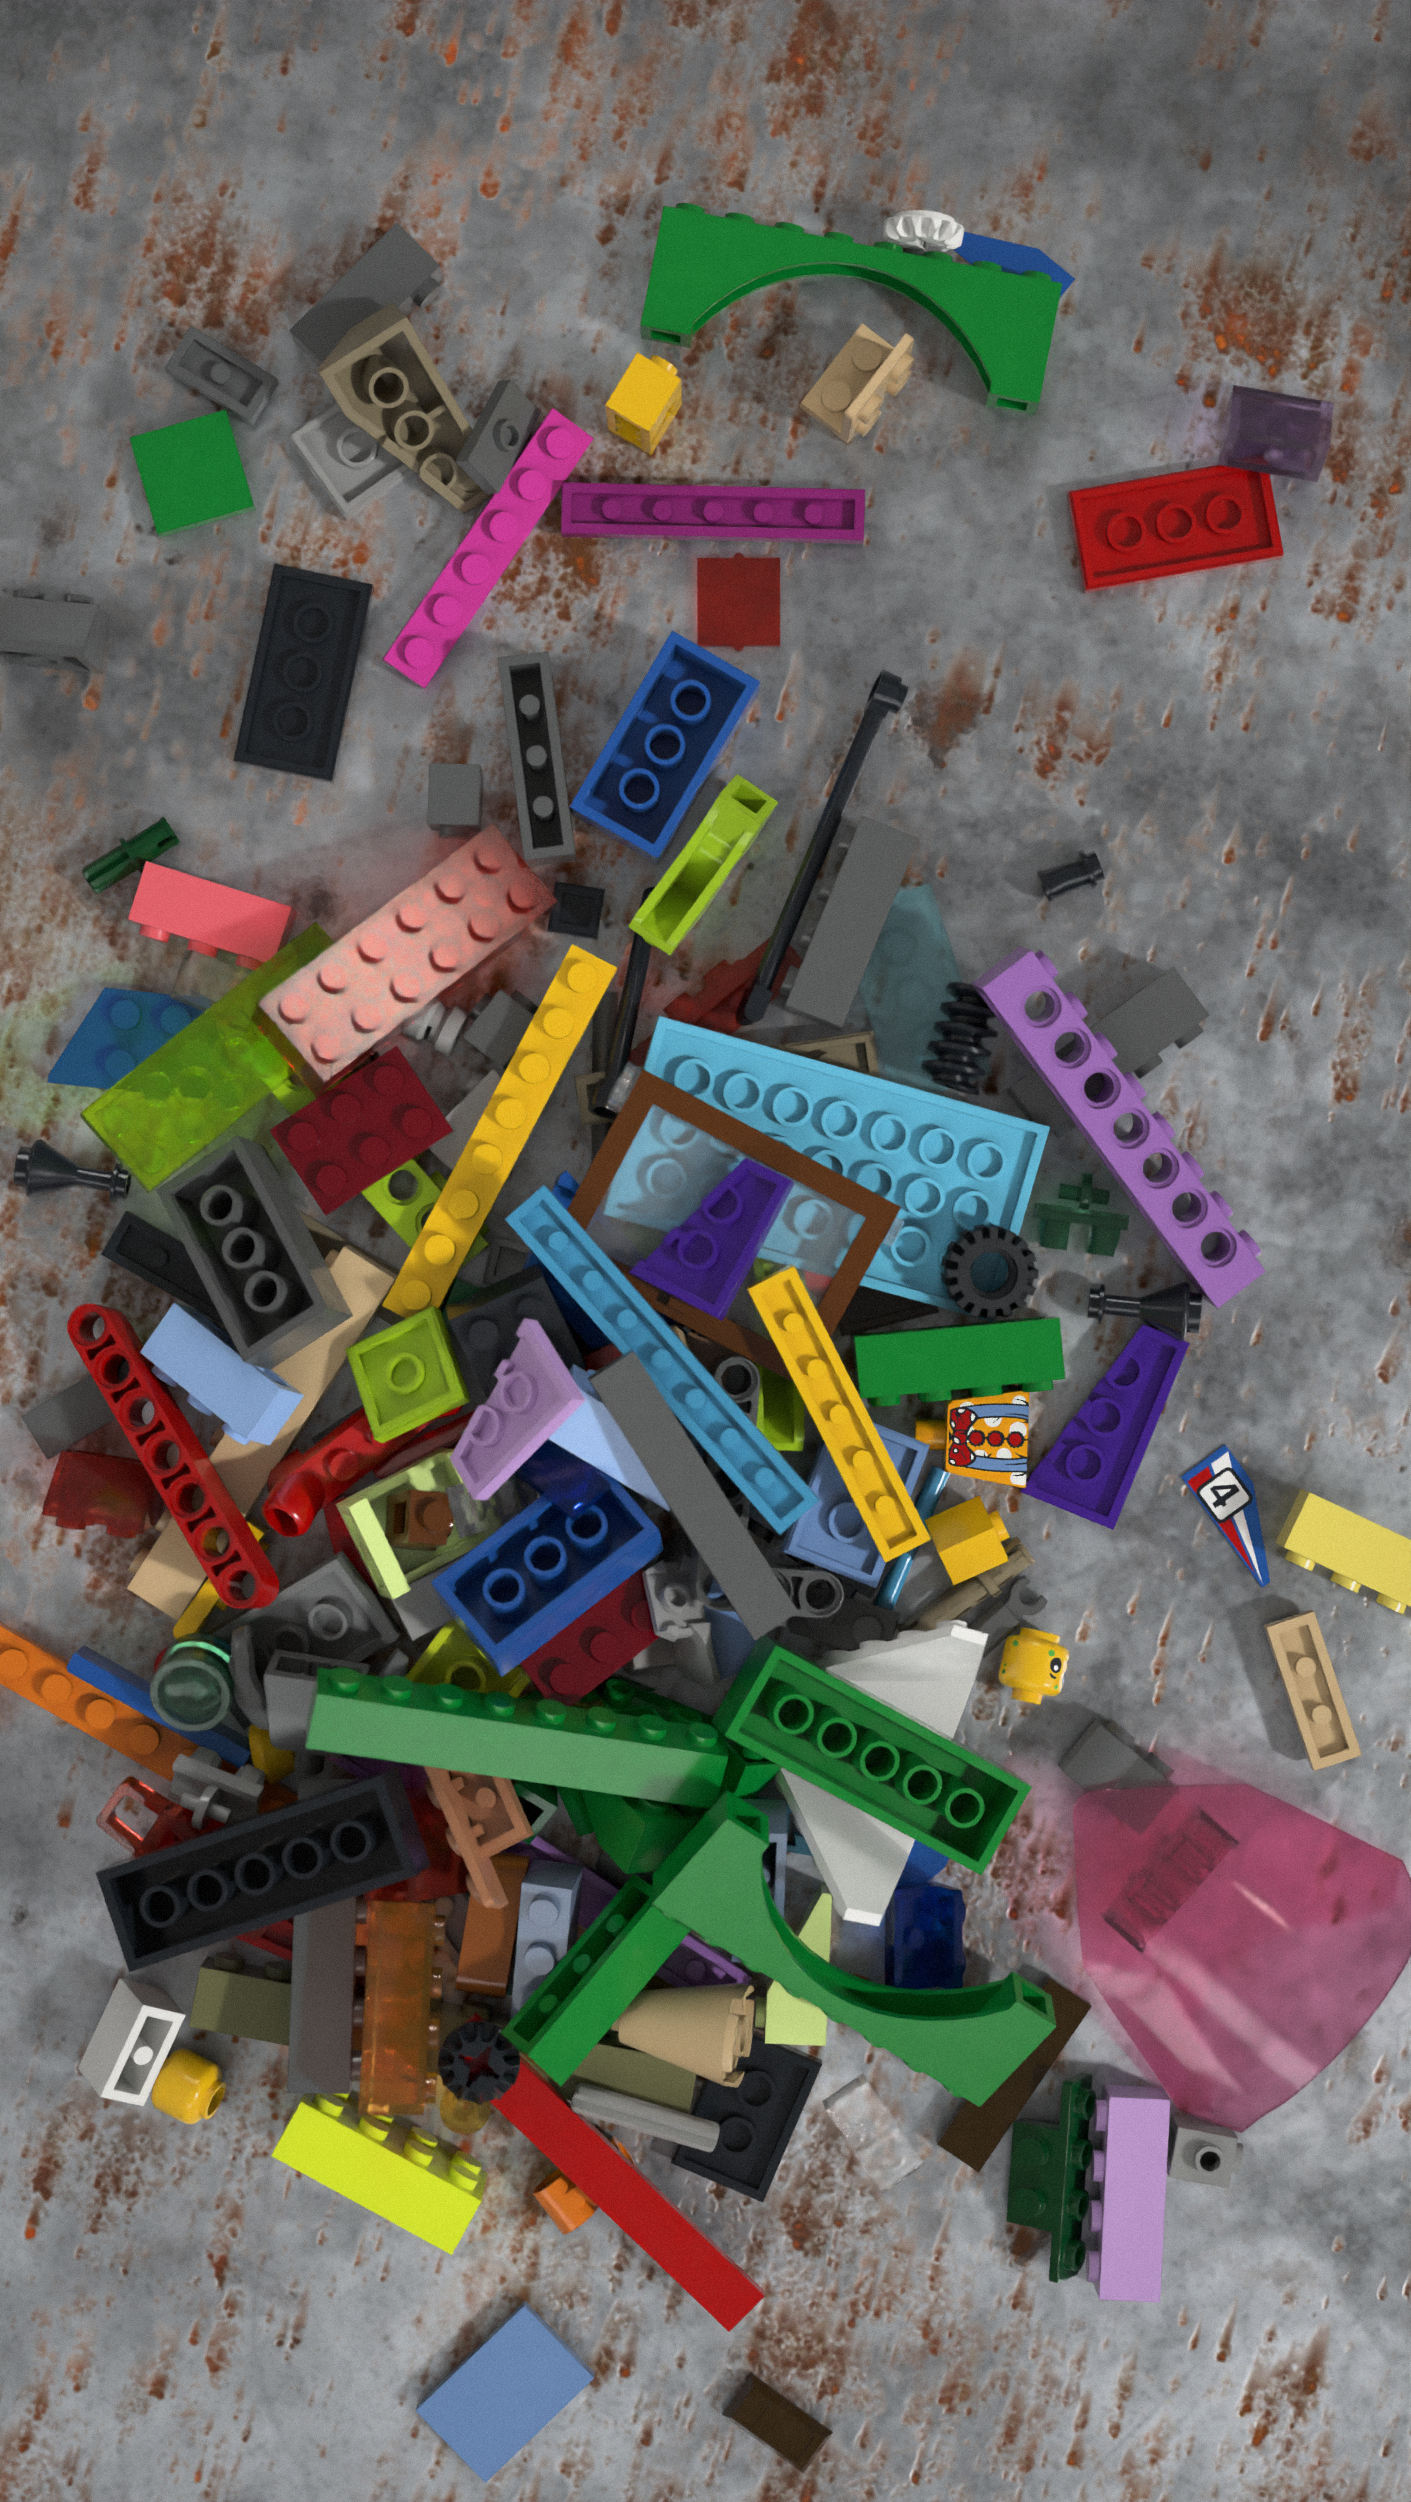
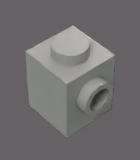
[1167,2114,1243,2188]

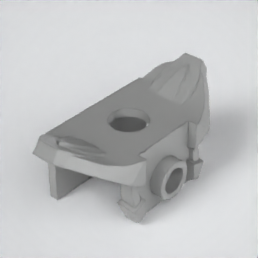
[630,1527,721,1689]

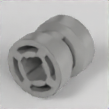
[402,990,470,1057]

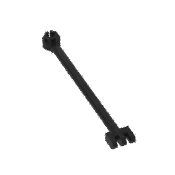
[735,669,909,1026]

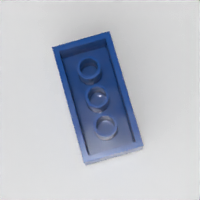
[569,630,760,865]
[431,1462,664,1677]

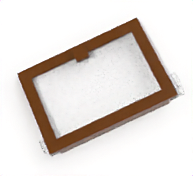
[567,1061,904,1382]

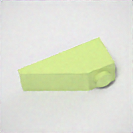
[755,1884,832,2046]

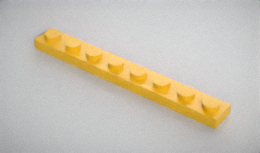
[382,944,617,1319]

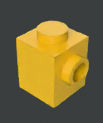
[924,1495,1010,1585]

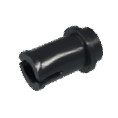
[1037,850,1105,902]

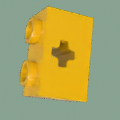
[605,352,682,456]

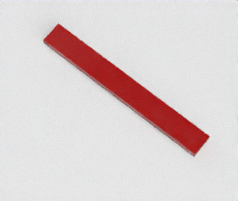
[439,2012,765,2332]

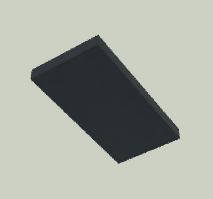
[233,564,374,784]

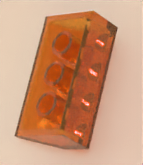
[358,1901,446,2115]

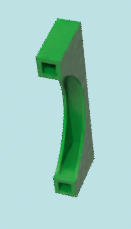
[640,203,1062,415]
[652,1790,1056,2107]

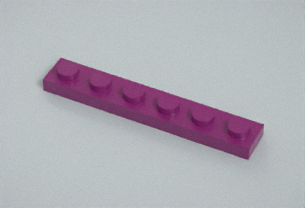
[561,482,865,544]

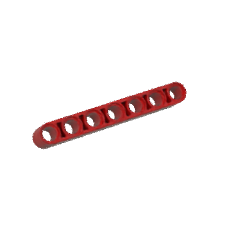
[67,1304,279,1609]

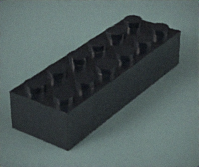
[96,1766,431,1972]

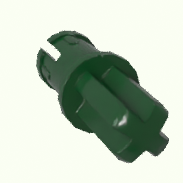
[82,816,181,893]

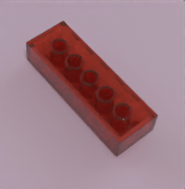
[251,823,558,1098]

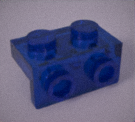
[885,1882,966,1990]

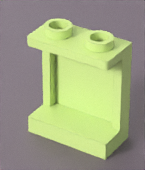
[336,1447,499,1599]

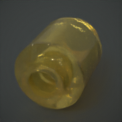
[439,2087,492,2134]

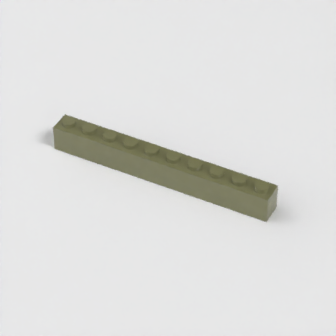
[189,1952,697,2114]

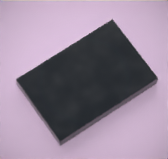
[671,2031,822,2202]

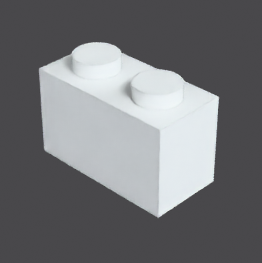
[78,1978,185,2106]

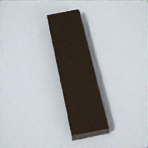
[936,1974,1092,2173]

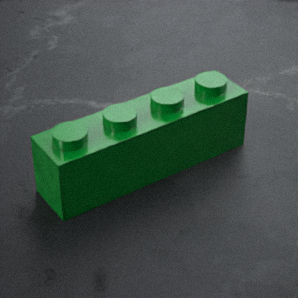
[500,1874,691,2086]

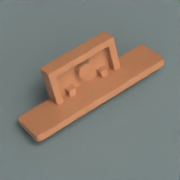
[424,1766,534,1909]

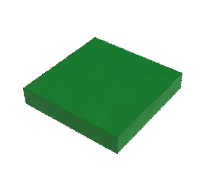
[129,409,256,538]

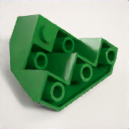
[581,1679,782,1874]

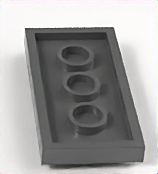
[184,1550,402,1730]

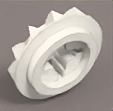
[883,210,965,252]

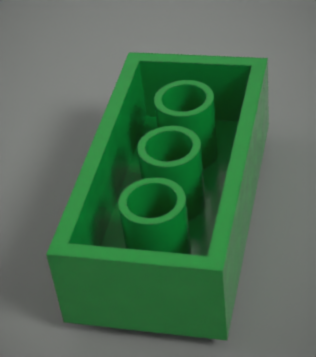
[850,1316,1065,1407]

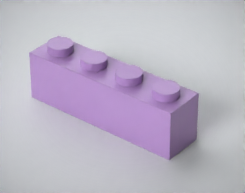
[1086,2084,1170,2303]

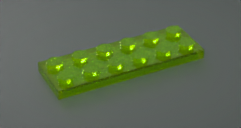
[80,922,383,1195]

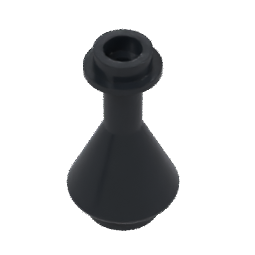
[14,1139,132,1203]
[1087,1282,1202,1342]

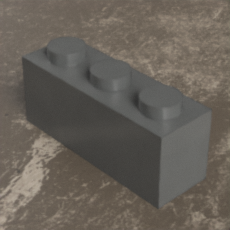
[289,222,444,367]

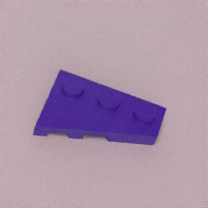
[629,1158,794,1321]

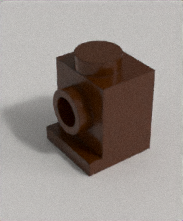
[385,1490,454,1551]

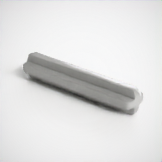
[571,2082,720,2152]

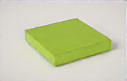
[345,1306,471,1443]

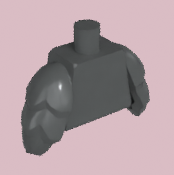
[228,1624,408,1775]

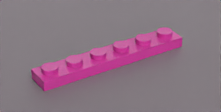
[381,408,594,689]

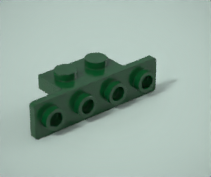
[1006,2073,1096,2284]

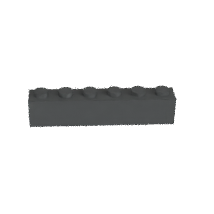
[287,1778,368,2094]

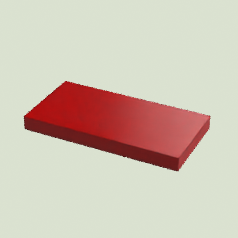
[1067,456,1284,594]

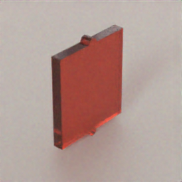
[697,553,780,652]

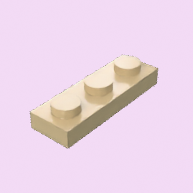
[1263,1609,1362,1771]

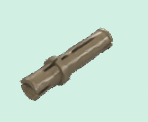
[897,1536,1036,1632]

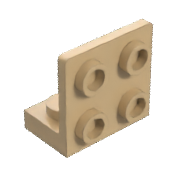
[800,323,915,444]

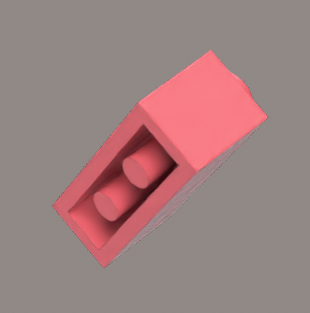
[128,861,297,974]

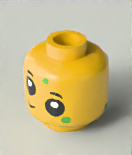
[998,1628,1069,1705]

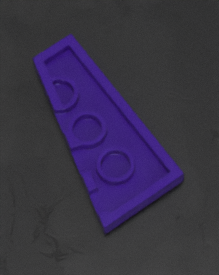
[1018,1324,1190,1530]

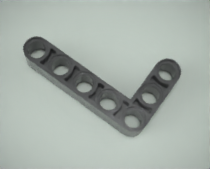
[689,1355,844,1618]

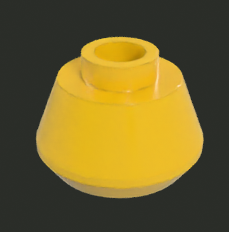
[249,1723,296,1784]

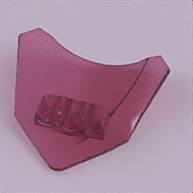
[1072,1783,1411,2133]

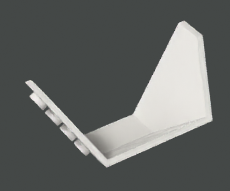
[775,1620,989,1927]

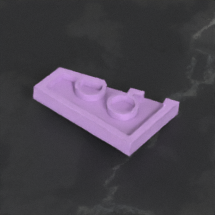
[450,1318,586,1500]

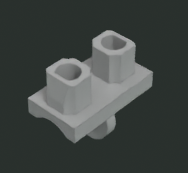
[168,1746,265,1831]

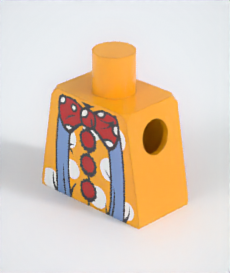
[914,1389,1030,1488]

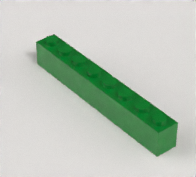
[306,1667,729,1809]

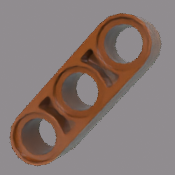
[455,1850,530,1999]

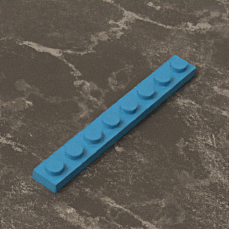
[505,1185,820,1535]

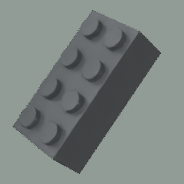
[156,1135,353,1370]

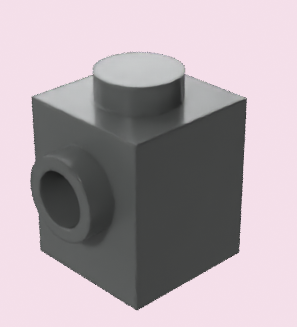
[463,989,538,1070]

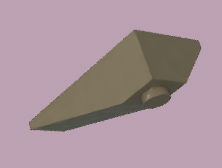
[317,302,492,514]

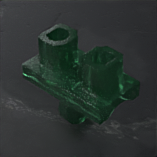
[1032,1172,1130,1257]

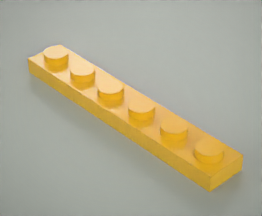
[746,1264,931,1563]

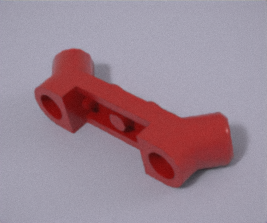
[261,1405,464,1537]

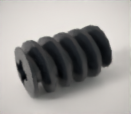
[921,982,998,1096]

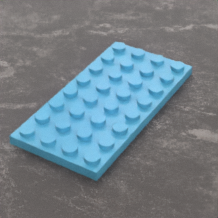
[602,1015,1050,1322]

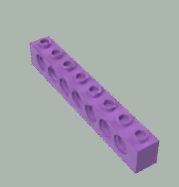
[971,946,1266,1309]

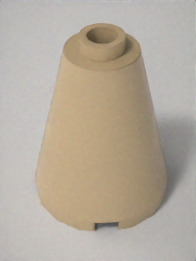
[611,1983,756,2087]

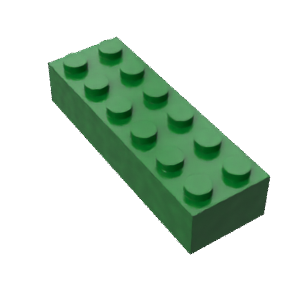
[711,1634,1032,1876]

